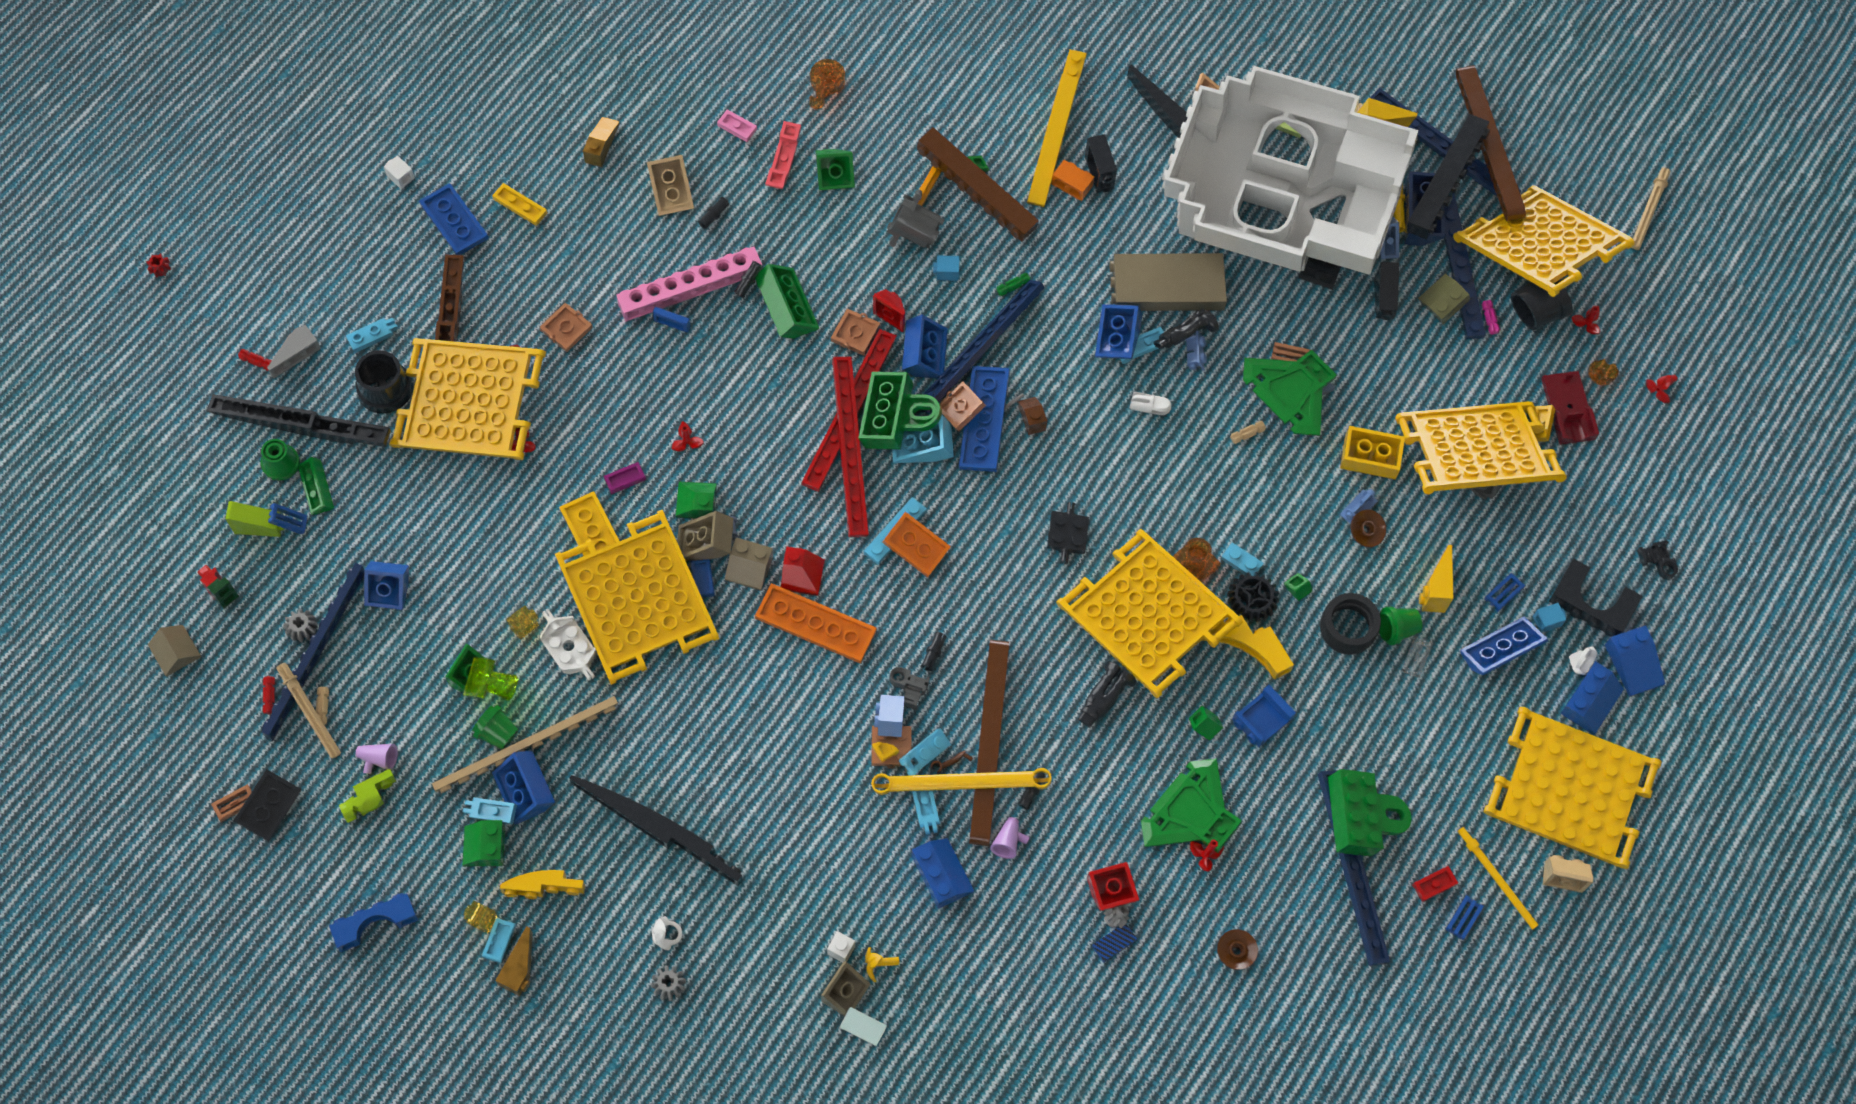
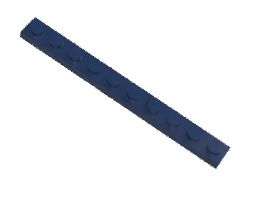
[1370,88,1521,196]
[1444,193,1486,340]
[918,280,1045,413]
[262,563,364,741]
[1317,770,1390,966]

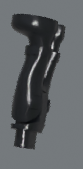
[1154,309,1219,349]
[1078,661,1137,728]

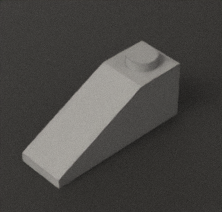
[267,325,321,379]

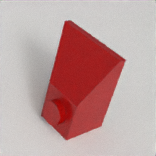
[873,289,905,332]
[781,546,825,596]

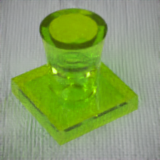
[463,657,518,701]

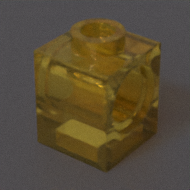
[506,605,539,640]
[463,901,498,934]

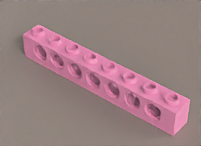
[616,247,763,322]

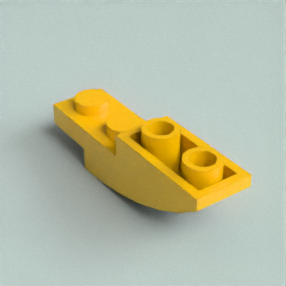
[500,870,585,899]

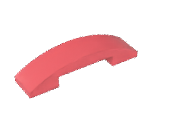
[765,121,801,189]

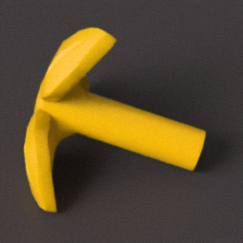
[865,947,899,983]

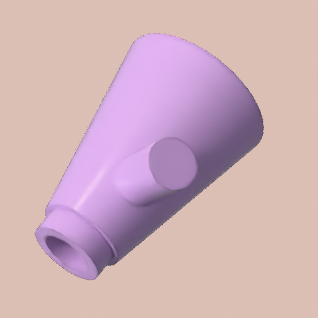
[356,744,398,774]
[990,817,1029,859]

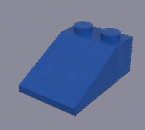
[1095,304,1143,359]
[1605,625,1665,697]

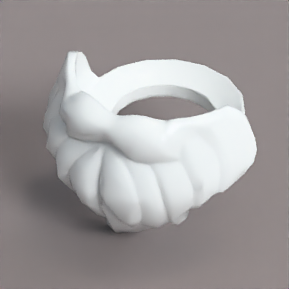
[1569,646,1598,675]
[652,916,682,950]

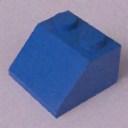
[364,561,409,610]

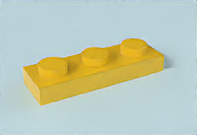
[492,183,547,226]

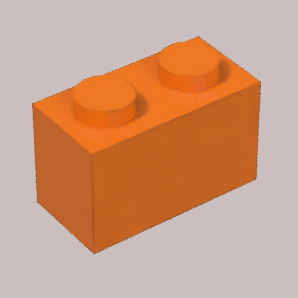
[1051,160,1094,201]

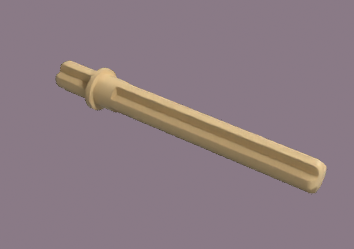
[1631,167,1671,250]
[276,663,341,758]

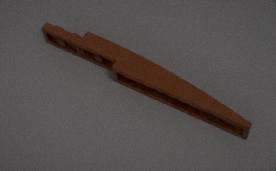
[435,254,465,342]

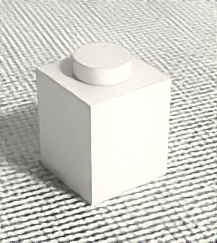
[384,156,415,189]
[827,931,855,963]

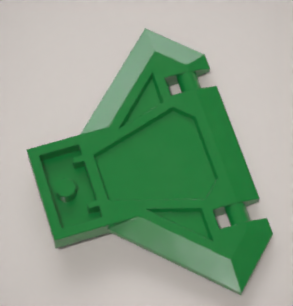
[1243,349,1337,436]
[1141,758,1242,853]

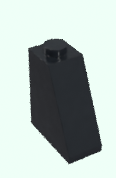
[1374,262,1399,320]

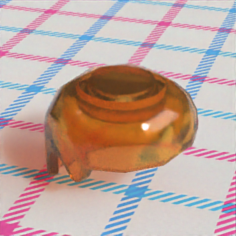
[1588,359,1619,386]

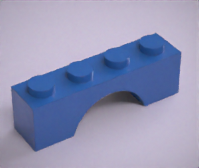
[329,893,418,952]

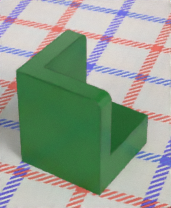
[1189,706,1223,740]

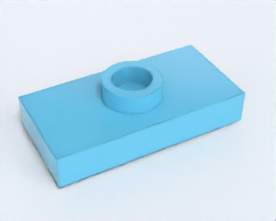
[482,918,516,964]

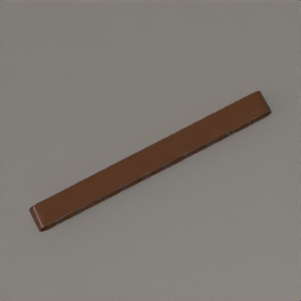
[1456,65,1526,222]
[969,639,1009,846]

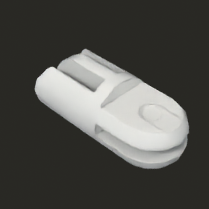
[1129,392,1171,415]

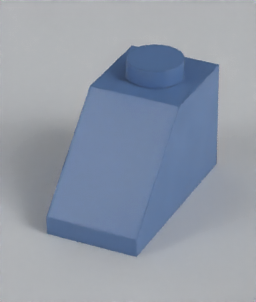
[1380,217,1399,259]

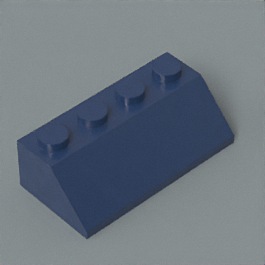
[1404,171,1445,246]

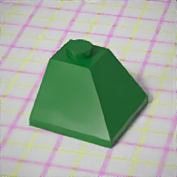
[815,149,855,190]
[676,481,717,519]

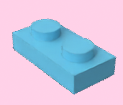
[1221,542,1264,576]

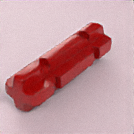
[238,349,272,371]
[262,676,275,715]

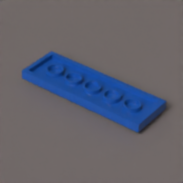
[959,366,1010,472]

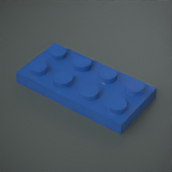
[419,183,489,255]

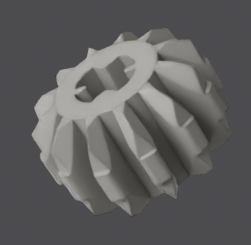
[283,609,318,643]
[651,965,686,1001]

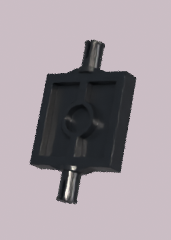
[1047,502,1089,564]

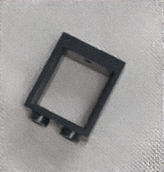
[1085,134,1117,193]

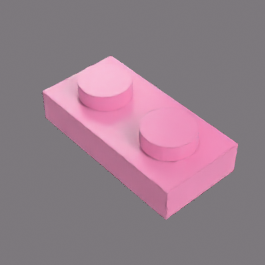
[717,110,757,142]

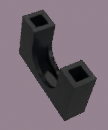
[1549,558,1643,637]

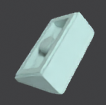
[839,1007,887,1046]

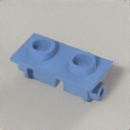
[1186,331,1207,371]
[1340,489,1378,524]

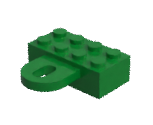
[858,372,942,450]
[1328,769,1412,856]

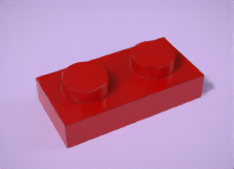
[1412,866,1458,903]

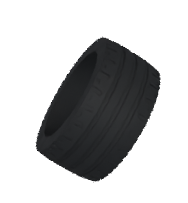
[1320,593,1381,655]

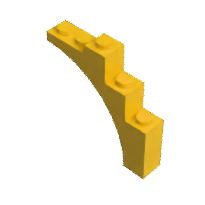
[1201,615,1294,680]

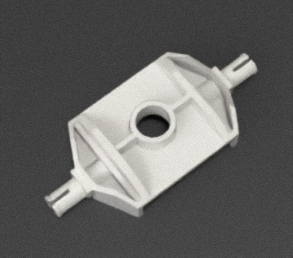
[540,609,597,681]

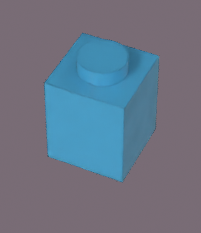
[933,255,959,281]
[1532,603,1566,633]

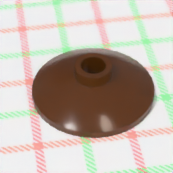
[1351,509,1386,547]
[1217,929,1258,970]

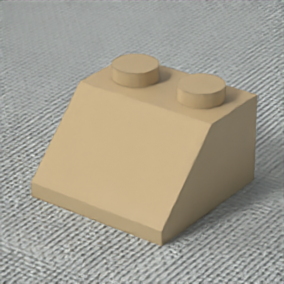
[1542,855,1593,893]

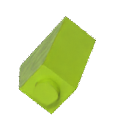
[225,501,285,537]

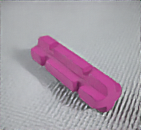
[1482,300,1500,335]

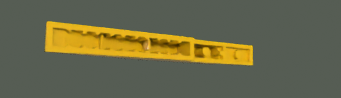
[1027,49,1087,207]

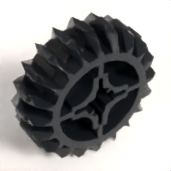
[1227,572,1279,623]

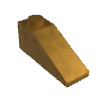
[583,117,620,167]
[495,926,533,996]

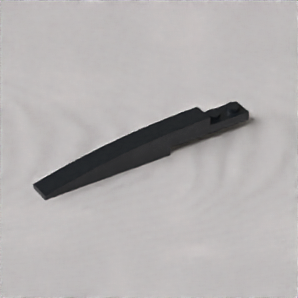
[1127,64,1188,138]
[206,394,391,447]
[569,775,743,887]

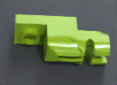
[339,769,396,823]

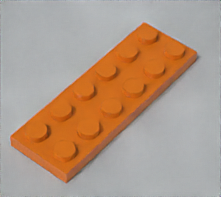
[755,583,877,664]

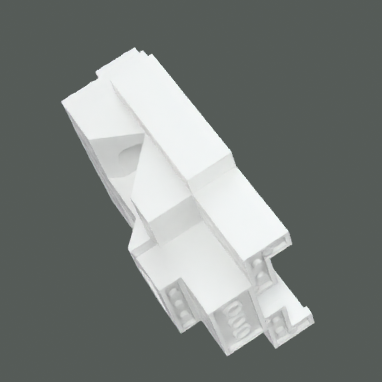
[1162,66,1418,275]

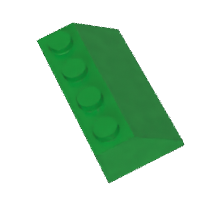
[755,264,819,339]

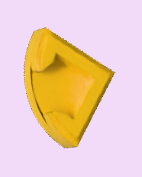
[871,742,899,762]

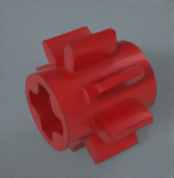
[146,253,171,278]

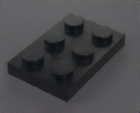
[233,769,302,842]

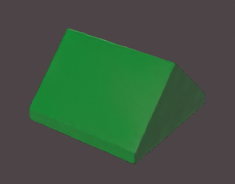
[445,644,496,699]

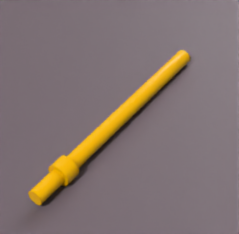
[1457,827,1538,930]

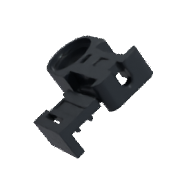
[1637,540,1678,580]

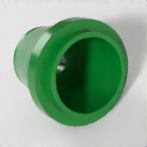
[260,439,300,481]
[1379,606,1423,645]
[472,705,519,750]

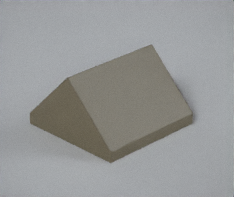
[148,625,202,677]
[821,961,871,1017]

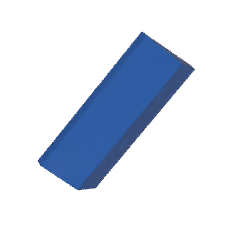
[1460,616,1548,675]

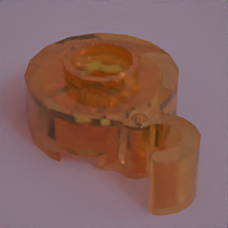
[809,59,845,109]

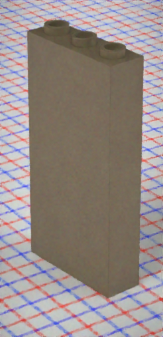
[1109,253,1227,311]

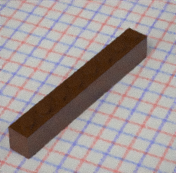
[917,127,1039,242]

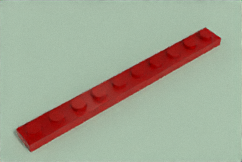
[802,329,897,492]
[832,356,869,537]

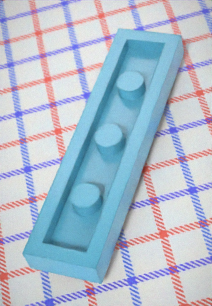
[864,497,927,565]

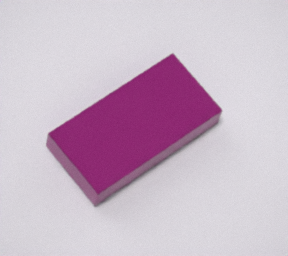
[603,462,646,494]

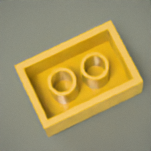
[1340,426,1405,480]

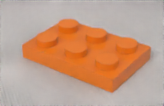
[882,511,951,577]

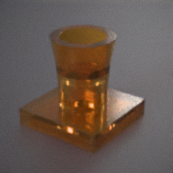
[1172,538,1221,583]

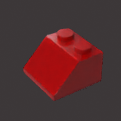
[1087,862,1139,911]

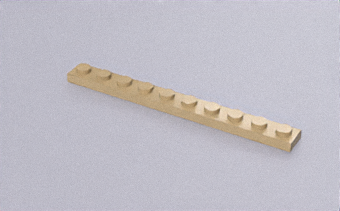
[432,696,618,793]

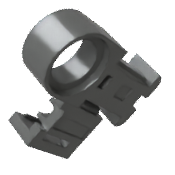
[890,667,930,710]

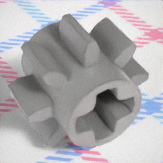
[1104,905,1129,928]

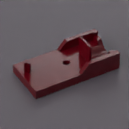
[1541,371,1599,445]

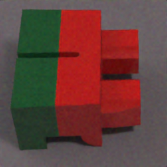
[197,565,239,609]

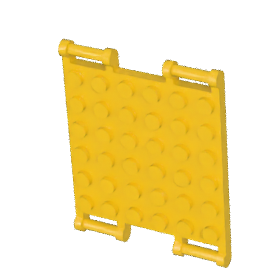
[1453,185,1635,297]
[389,338,546,460]
[1395,401,1567,495]
[555,510,720,685]
[1056,529,1243,698]
[1483,707,1662,869]

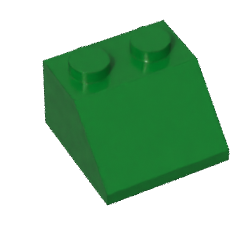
[462,820,505,867]

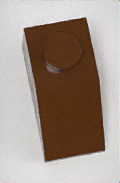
[1017,397,1047,435]

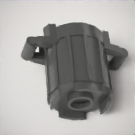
[886,189,944,249]

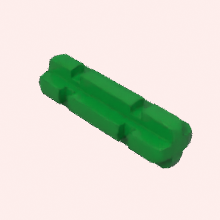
[996,273,1030,296]

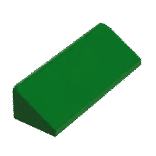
[299,457,334,515]

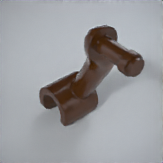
[930,750,973,774]

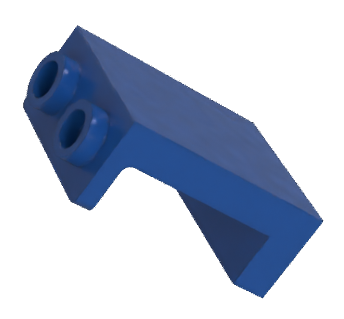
[1232,685,1296,747]

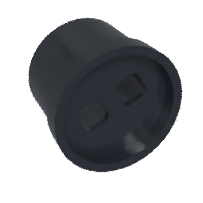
[1511,280,1573,330]
[355,350,413,414]

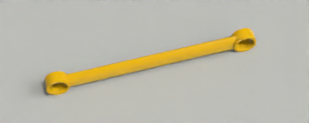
[871,768,1052,795]

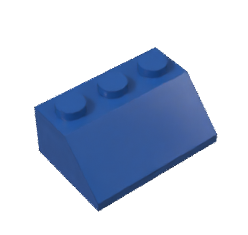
[902,314,948,379]
[1560,661,1624,735]
[492,751,555,824]
[912,838,974,909]

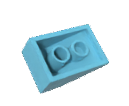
[892,415,954,463]

